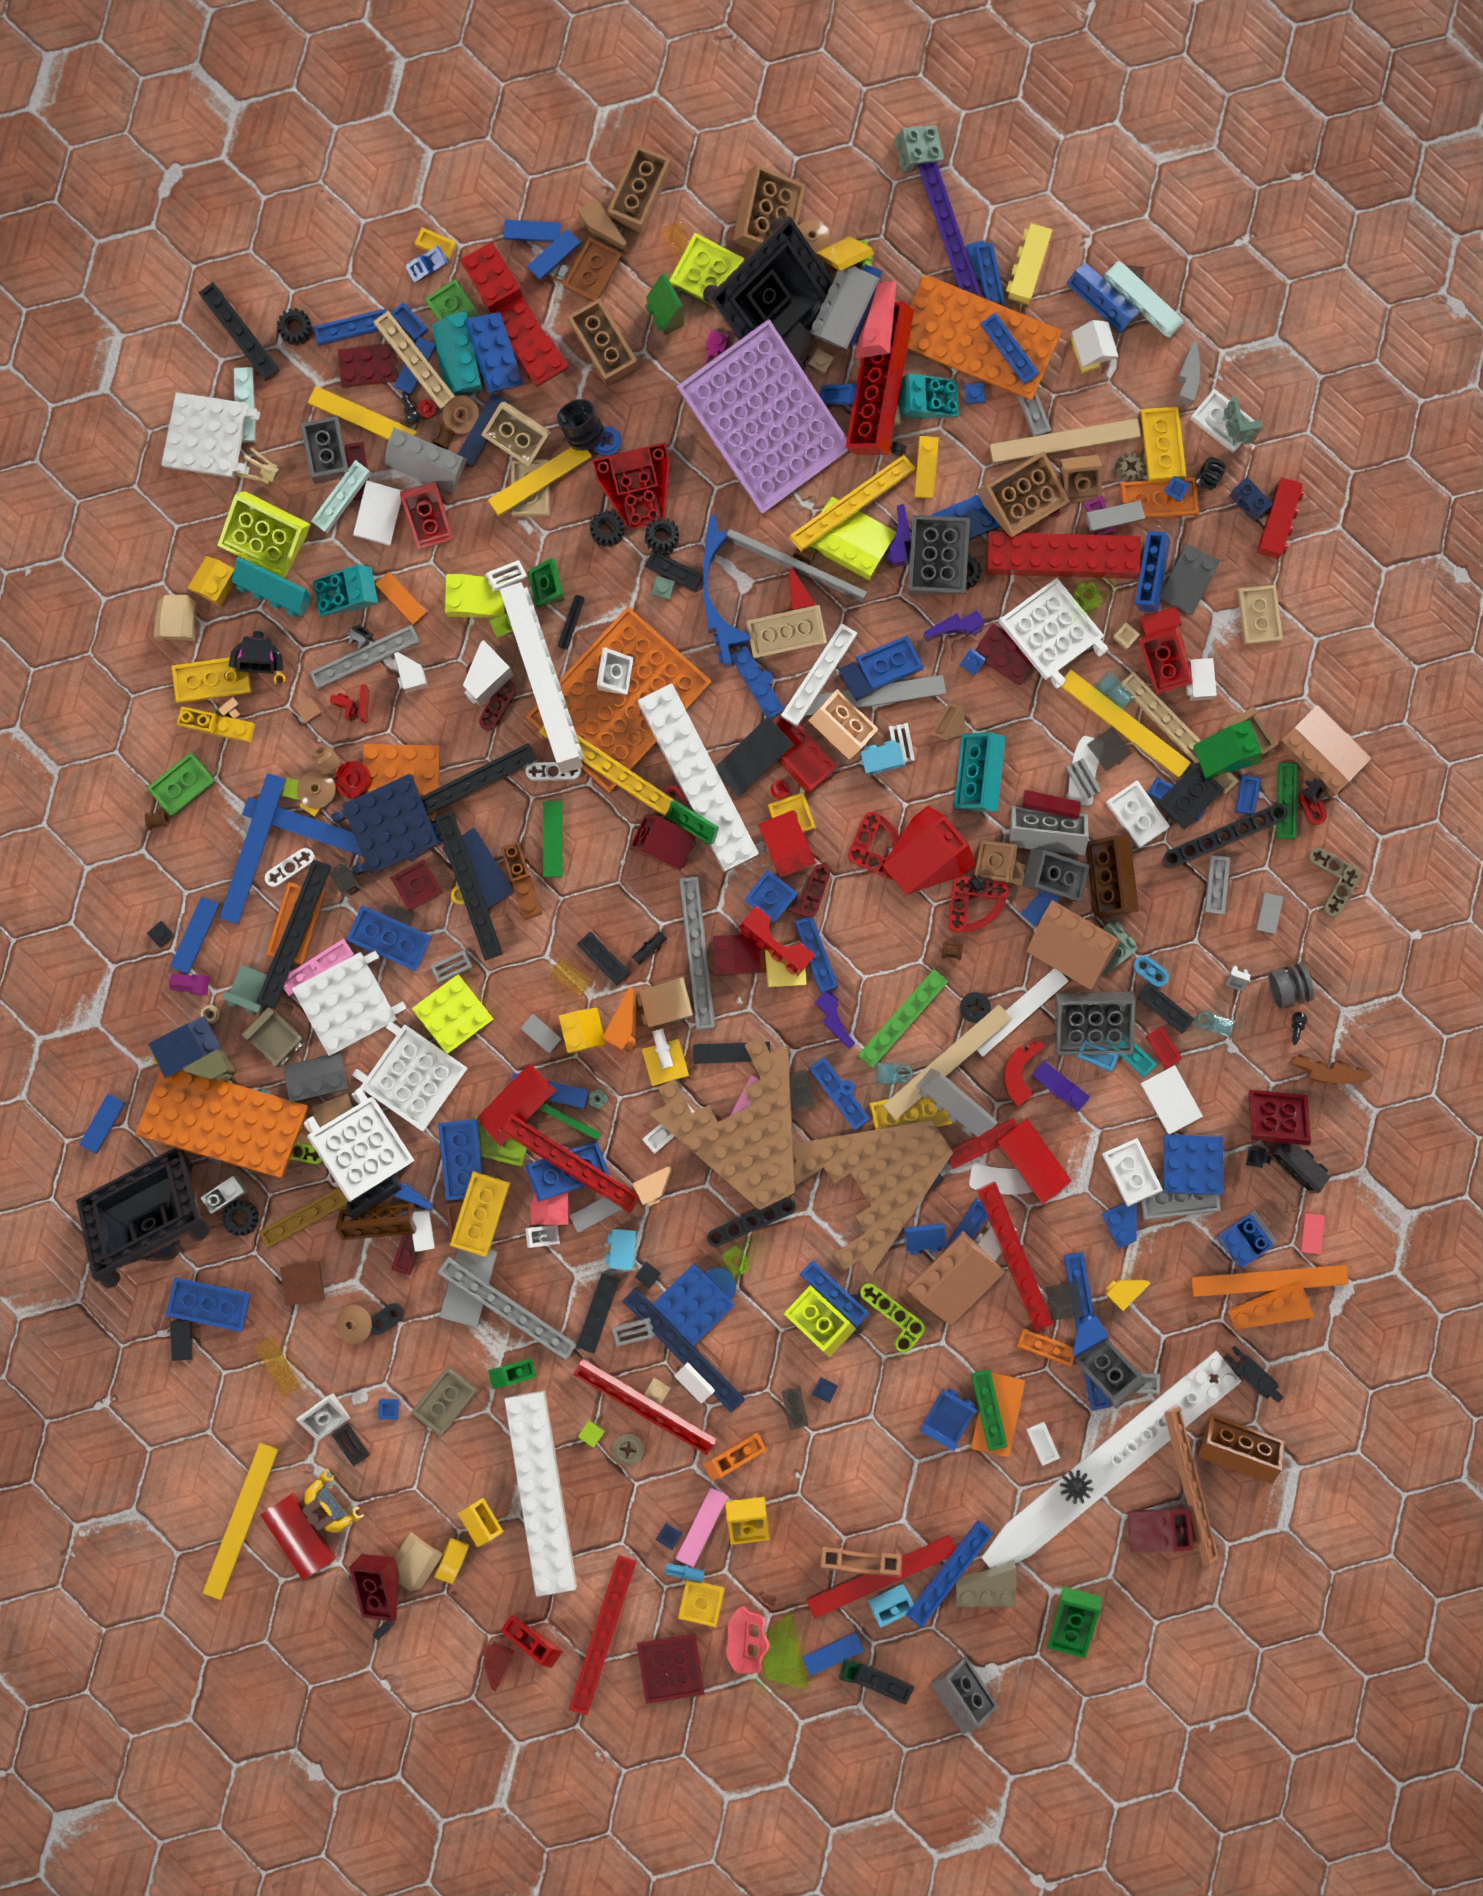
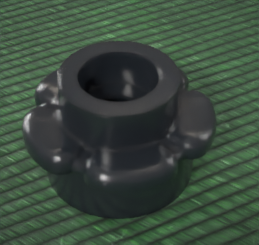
[890,441,907,456]
[968,875,986,893]

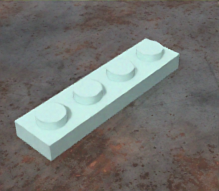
[234,367,256,443]
[311,460,372,533]

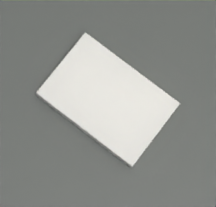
[1190,389,1255,454]
[353,481,402,546]
[1105,780,1170,849]
[1140,1065,1203,1135]
[1102,1138,1163,1207]

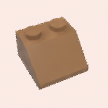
[1060,455,1102,503]

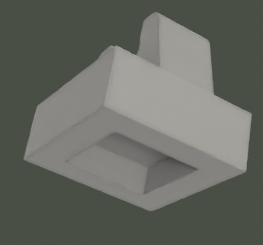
[1225,966,1251,991]

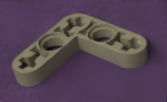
[1308,848,1361,917]

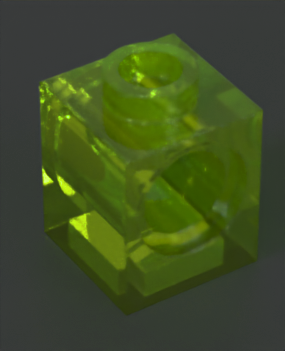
[1074,581,1104,613]
[721,1245,750,1276]

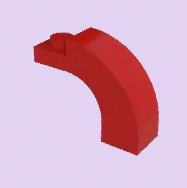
[1003,1041,1045,1107]

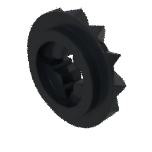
[960,992,991,1023]

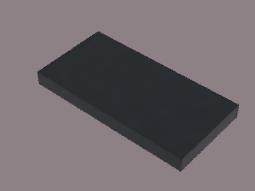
[715,716,795,796]

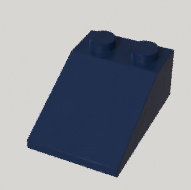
[148,1016,222,1079]

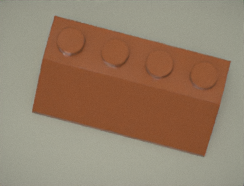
[1198,1414,1285,1485]

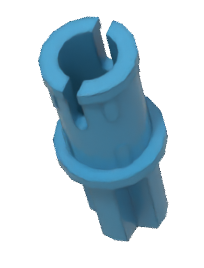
[665,1563,705,1583]

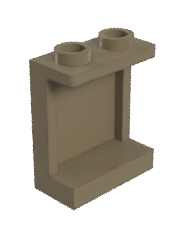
[242,1007,305,1068]

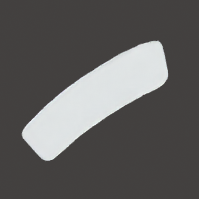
[1069,736,1104,805]
[969,1164,1032,1194]

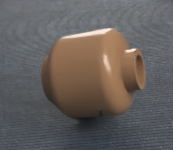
[312,746,340,775]

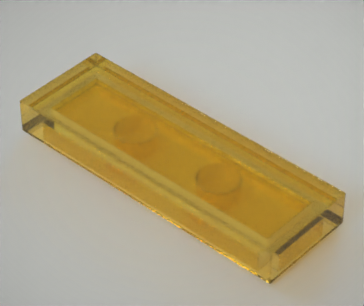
[255,1336,301,1397]

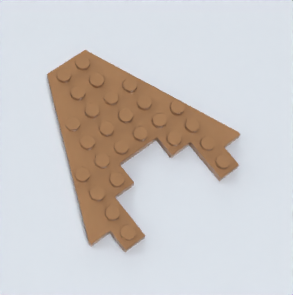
[650,1036,795,1210]
[793,1120,953,1275]

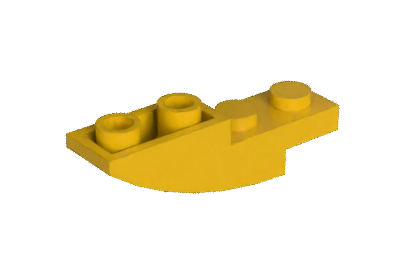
[176,707,256,743]

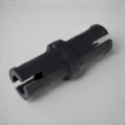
[631,930,667,965]

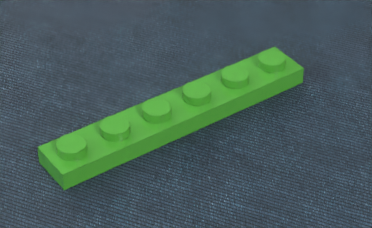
[858,969,948,1068]

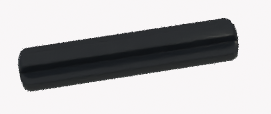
[558,595,585,649]

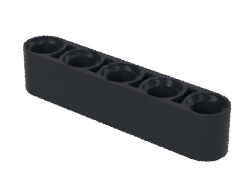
[707,1198,796,1247]

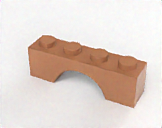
[821,1547,903,1578]

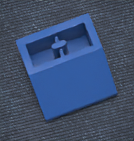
[1215,1213,1274,1268]

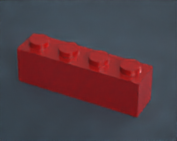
[1256,477,1304,559]

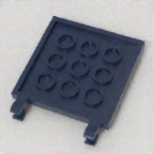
[331,774,440,875]

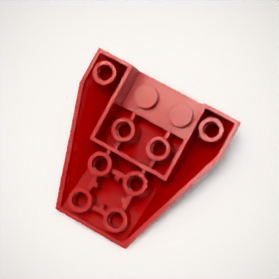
[592,442,670,530]
[882,806,976,895]

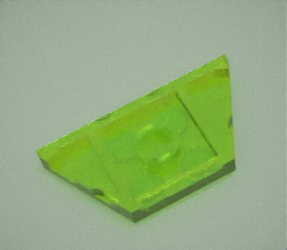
[762,1612,809,1689]

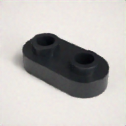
[371,1303,404,1335]

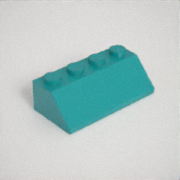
[432,312,483,396]
[232,557,313,618]
[954,732,1006,812]

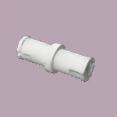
[652,1028,674,1069]

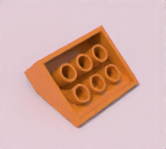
[602,986,637,1054]

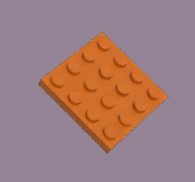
[363,744,440,822]

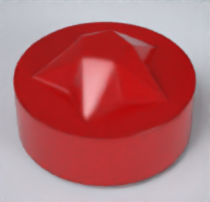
[417,399,437,419]
[770,780,790,800]

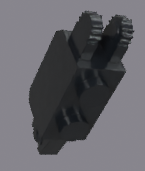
[1223,1346,1284,1403]

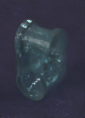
[876,1064,913,1084]

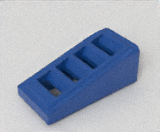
[393,1183,435,1210]

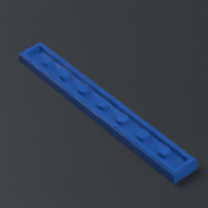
[220,773,286,924]
[242,797,362,856]
[1063,1252,1111,1411]

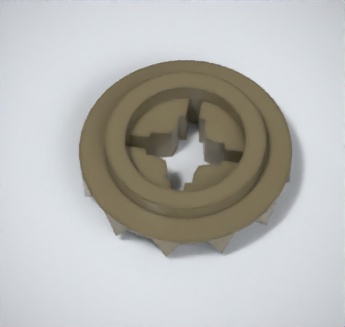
[1115,452,1146,482]
[612,1434,644,1466]

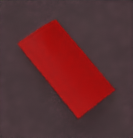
[775,717,838,794]
[477,1063,557,1147]
[995,1118,1072,1204]
[261,1492,336,1581]

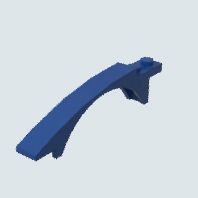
[703,514,750,668]

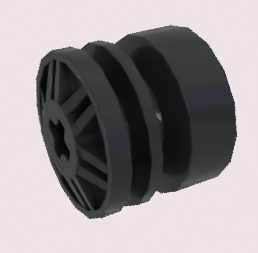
[557,399,605,451]

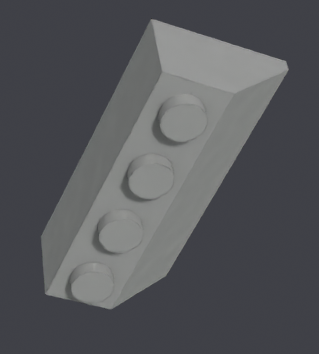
[810,266,879,349]
[384,428,467,494]
[1009,806,1089,855]
[916,1068,998,1137]

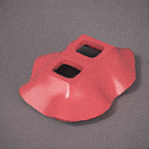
[726,1606,769,1674]

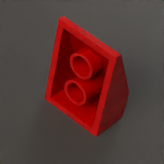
[400,481,454,550]
[1139,625,1193,694]
[758,810,816,878]

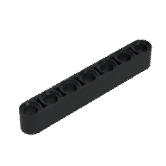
[1162,804,1288,869]

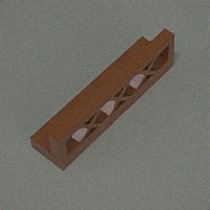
[336,1203,417,1240]

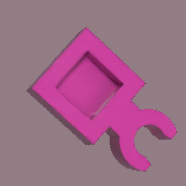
[705,330,728,363]

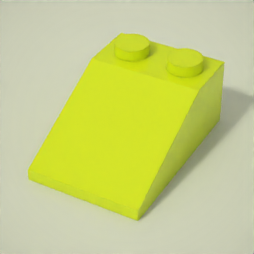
[445,574,505,618]
[784,1285,856,1358]

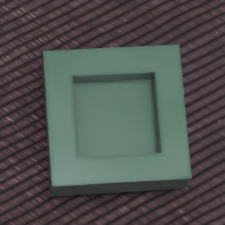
[652,576,675,601]

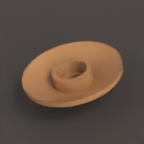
[798,220,830,256]
[443,395,479,434]
[297,771,336,809]
[336,1305,372,1344]

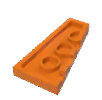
[1227,1281,1314,1330]

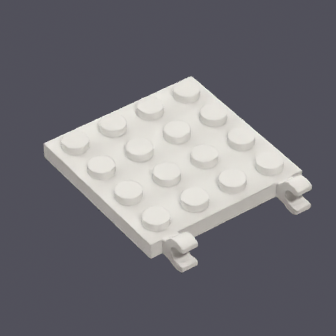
[161,393,260,478]
[998,578,1108,689]
[292,950,407,1056]
[353,1021,468,1132]
[304,1088,414,1202]

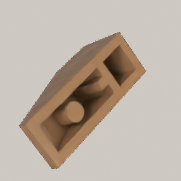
[577,199,628,252]

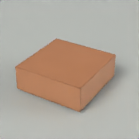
[295,697,322,724]

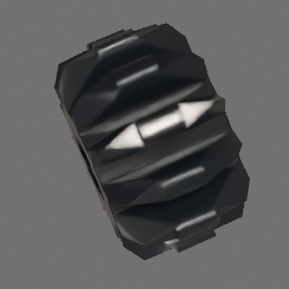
[1196,456,1226,491]
[1059,1470,1093,1504]

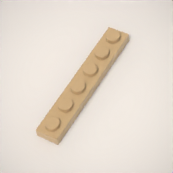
[373,311,455,411]

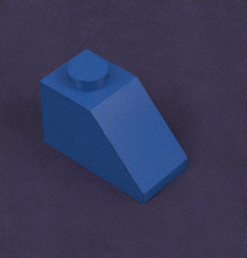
[1073,1315,1109,1358]

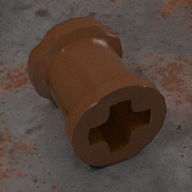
[432,425,455,450]
[793,547,817,565]
[145,810,169,830]
[941,942,963,961]

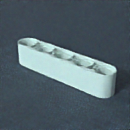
[1104,261,1184,338]

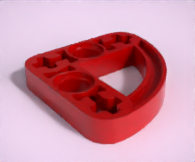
[848,811,900,880]
[948,877,1008,933]

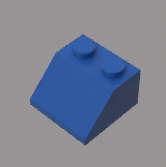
[903,1223,946,1255]

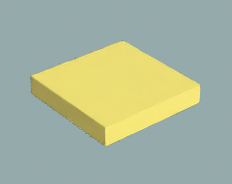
[765,950,807,987]

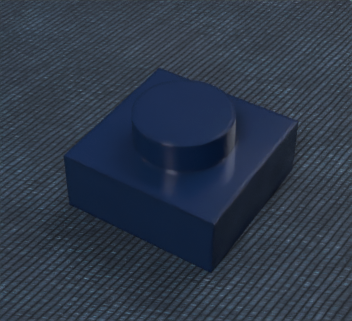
[812,1377,838,1403]
[656,1522,683,1550]

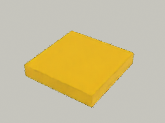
[768,792,816,833]
[642,1039,689,1086]
[678,1579,725,1628]

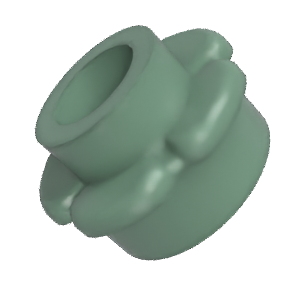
[589,1089,608,1109]

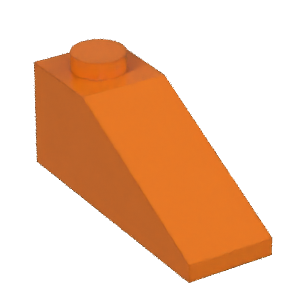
[702,1433,767,1481]

